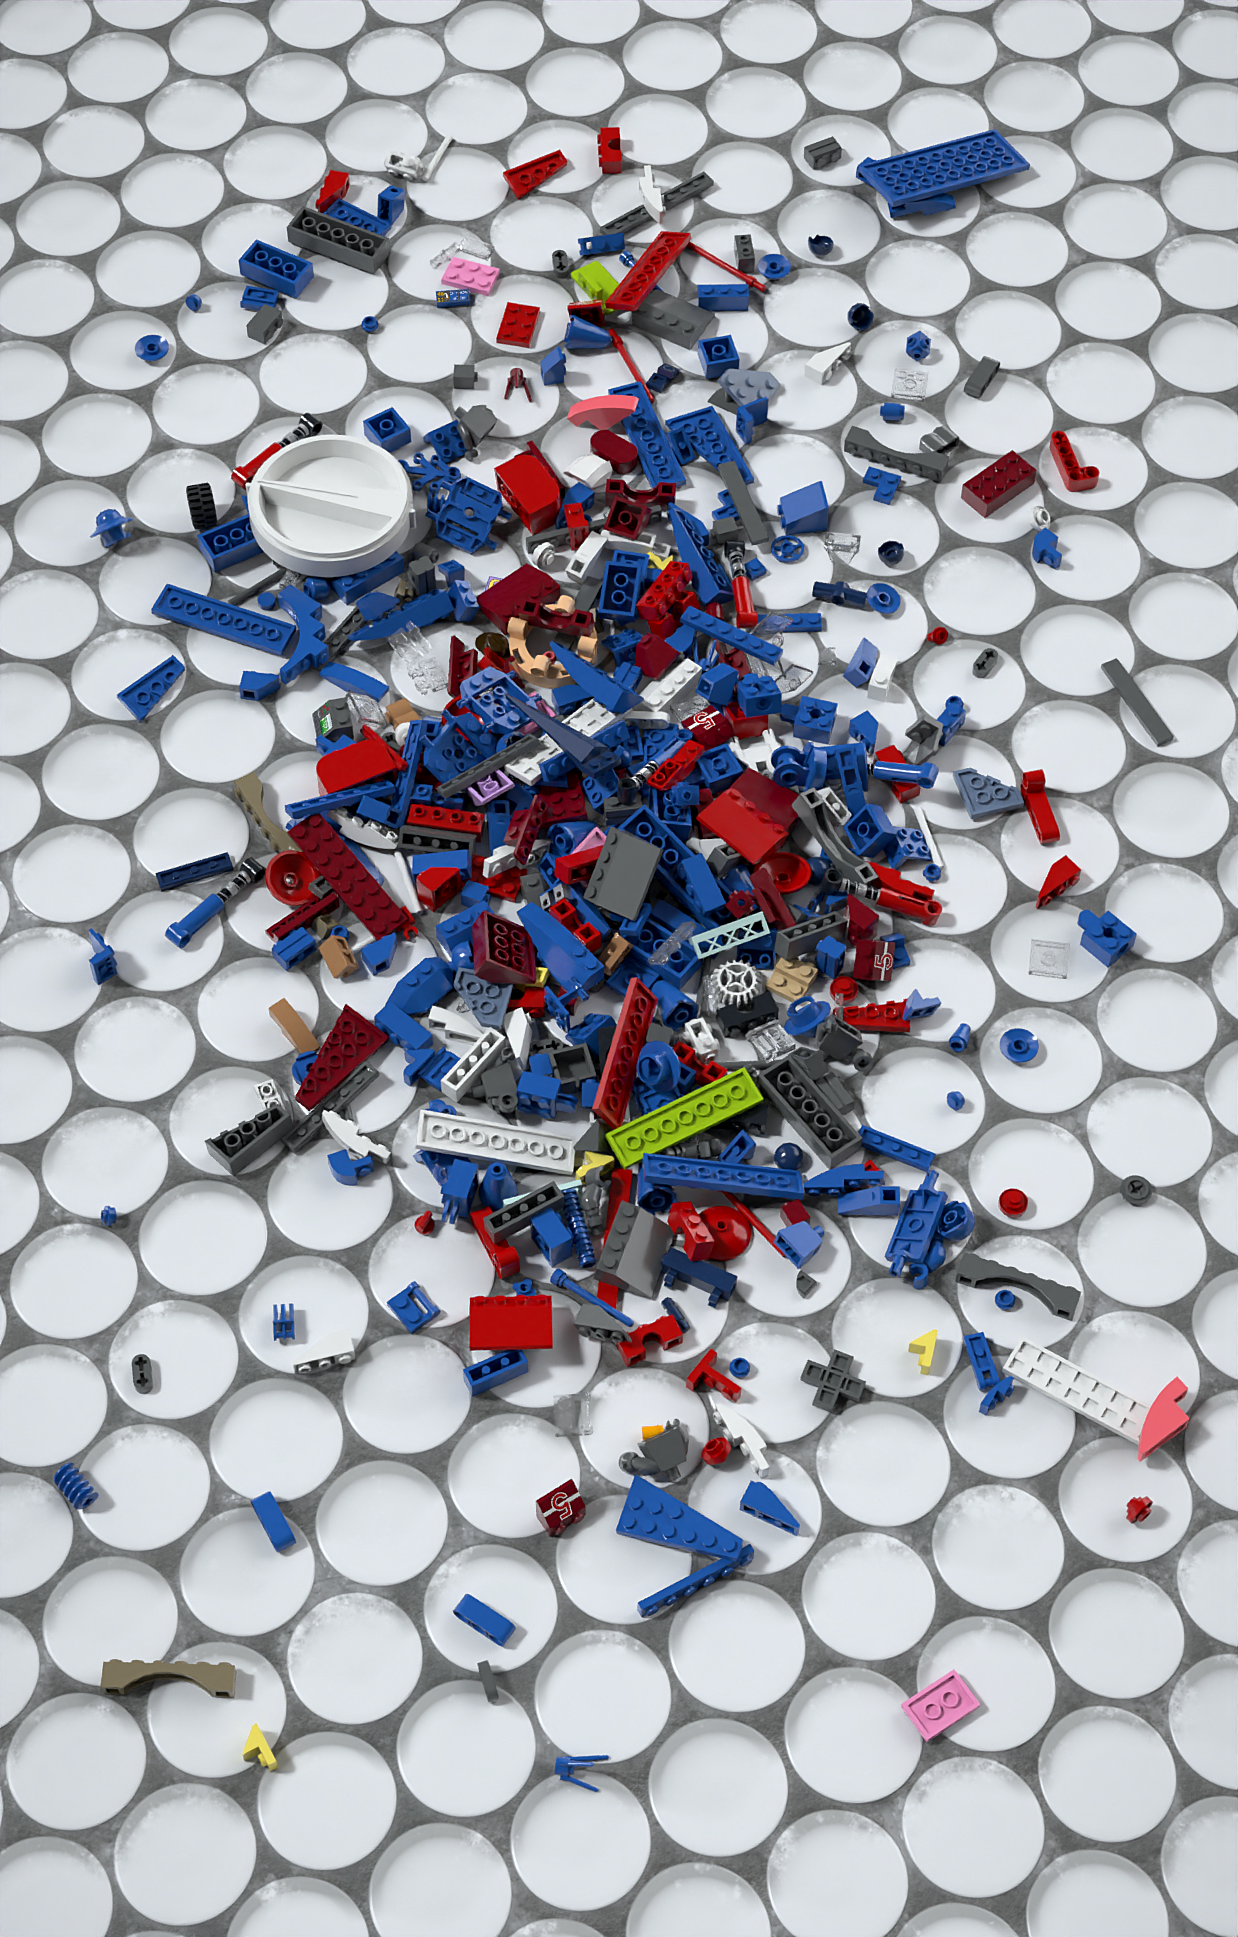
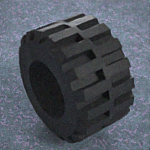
[186,482,218,529]

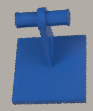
[544,977,590,1034]

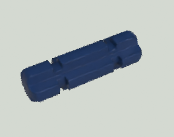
[661,1297,690,1334]

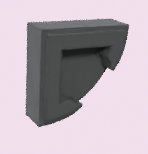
[796,1270,817,1298]

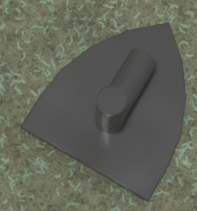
[708,388,740,415]

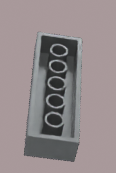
[286,206,390,274]
[757,1055,862,1170]

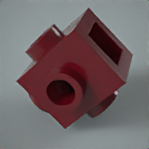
[725,889,755,920]

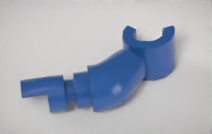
[909,1230,946,1290]

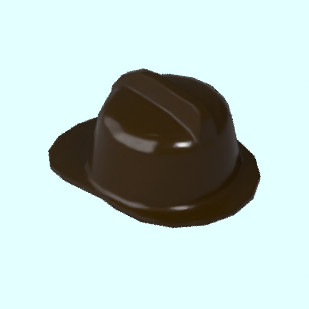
[475,632,510,660]

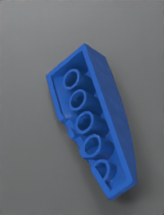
[670,508,734,606]
[347,588,454,641]
[550,641,644,714]
[517,902,604,999]

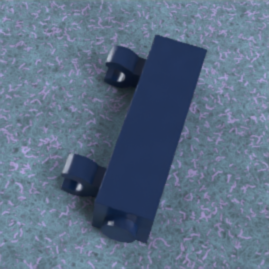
[660,1247,738,1308]

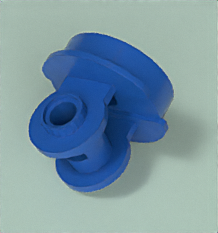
[770,742,827,795]

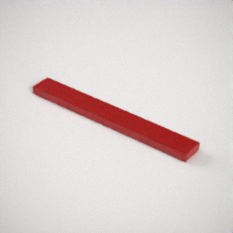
[597,1168,633,1309]

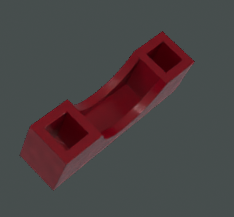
[605,479,676,510]
[518,598,595,638]

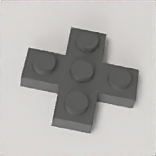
[800,1349,866,1413]

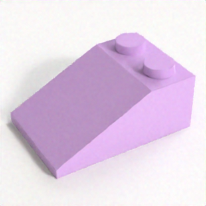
[464,769,515,806]

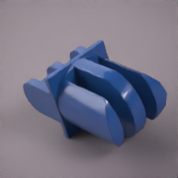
[273,1303,295,1341]

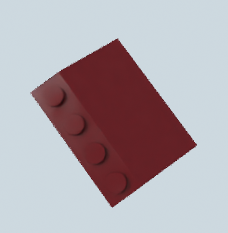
[476,563,560,636]
[728,767,801,848]
[472,910,537,984]

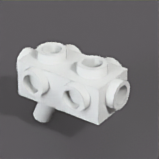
[384,151,424,180]
[683,1017,720,1063]

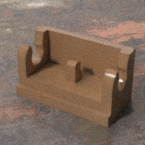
[598,932,634,976]
[318,935,360,979]

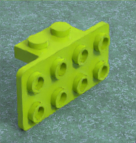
[571,261,619,315]

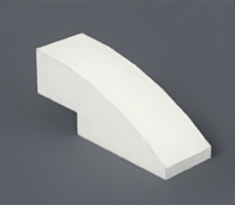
[428,1006,483,1045]

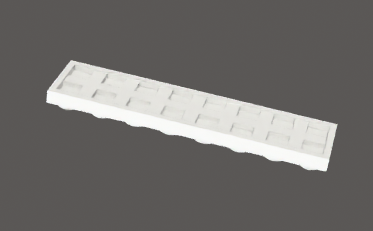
[504,698,633,786]
[1002,1336,1151,1445]

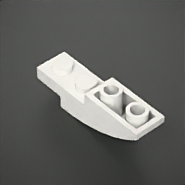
[639,165,666,224]
[601,530,671,561]
[327,807,399,849]
[483,840,550,878]
[322,1110,391,1165]
[713,1403,769,1478]

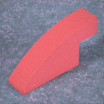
[567,395,639,430]
[1137,1377,1190,1462]

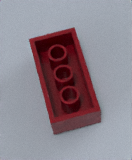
[961,450,1037,518]

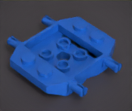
[425,476,512,554]
[456,667,542,734]
[419,709,497,791]

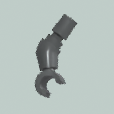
[660,1138,721,1159]
[581,1165,611,1237]

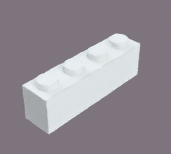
[441,1027,506,1102]

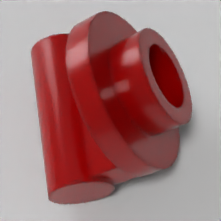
[926,626,948,645]
[415,1211,435,1235]

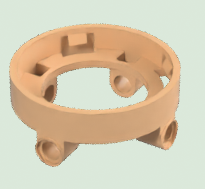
[507,595,598,688]

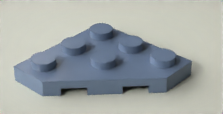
[717,368,781,406]
[953,767,1024,819]
[454,967,515,1030]

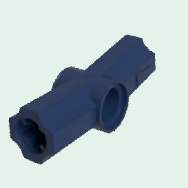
[812,581,867,608]

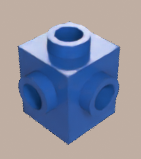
[906,331,931,362]
[669,782,699,809]

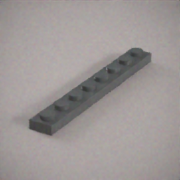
[600,172,714,235]
[526,505,662,554]

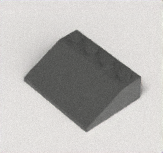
[632,289,715,350]
[583,827,663,921]
[593,1201,674,1299]

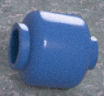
[303,576,331,600]

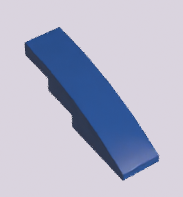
[319,661,389,703]
[650,899,724,960]

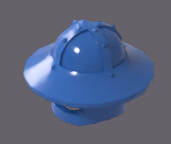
[90,509,134,547]
[784,996,831,1037]
[637,1040,681,1093]

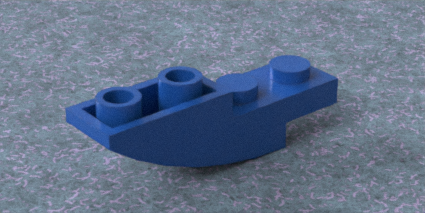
[888,193,956,218]
[835,746,866,820]
[804,1164,885,1196]

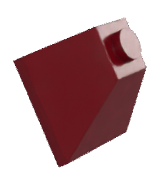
[635,633,680,680]

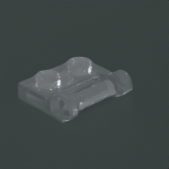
[746,1019,796,1063]
[553,1392,593,1437]

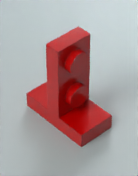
[563,503,589,551]
[686,1349,742,1402]

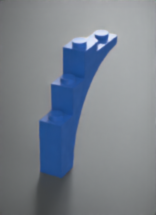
[278,584,329,685]

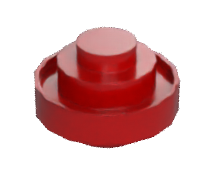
[829,976,858,1004]
[998,1188,1028,1218]
[701,1437,731,1465]
[1126,1496,1153,1524]

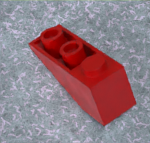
[315,170,350,213]
[1036,855,1081,909]

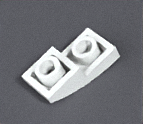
[254,1079,285,1111]

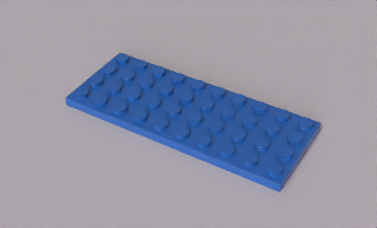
[859,129,1030,207]

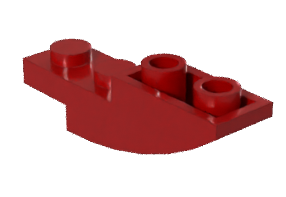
[647,740,705,791]
[867,861,935,902]

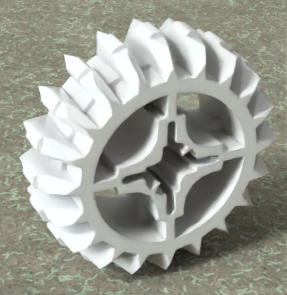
[710,959,762,1009]

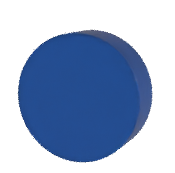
[257,592,276,610]

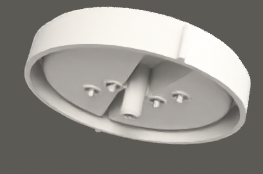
[246,435,416,577]

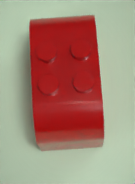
[494,455,561,536]
[316,740,397,811]

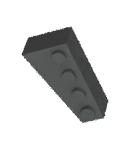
[205,1104,294,1176]

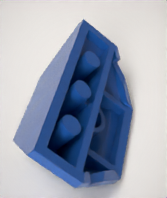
[385,957,453,1015]

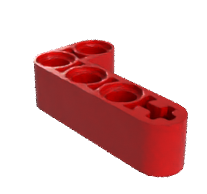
[1049,431,1100,492]
[1020,769,1060,844]
[470,1206,520,1280]

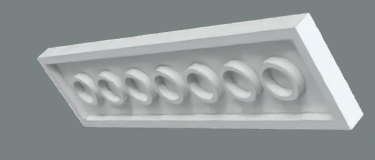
[415,1110,577,1175]

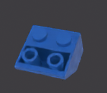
[695,662,739,706]
[736,925,777,969]
[565,1013,617,1058]

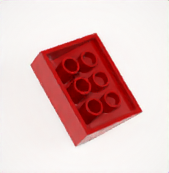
[696,788,789,865]
[469,1294,553,1351]

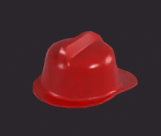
[478,647,518,676]

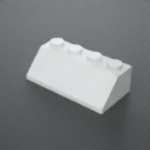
[633,658,702,714]

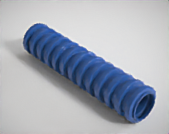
[562,1189,597,1268]

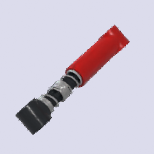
[231,413,323,490]
[724,540,758,630]
[820,868,942,926]

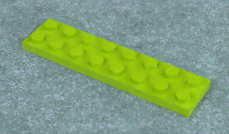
[605,1067,764,1170]

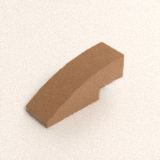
[268,998,320,1054]

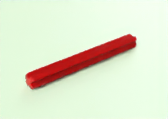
[360,725,408,772]

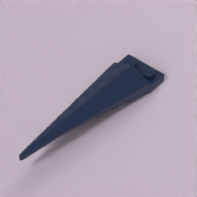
[505,693,621,779]

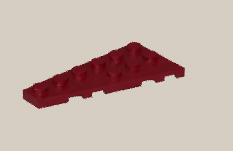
[539,767,588,829]
[295,1004,389,1111]

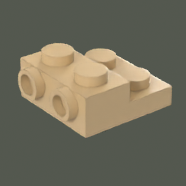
[765,957,818,1003]

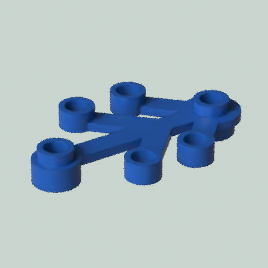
[398,452,461,494]

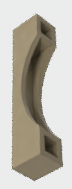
[233,771,301,853]
[100,1659,237,1698]

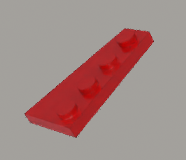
[503,149,568,200]
[832,999,910,1032]

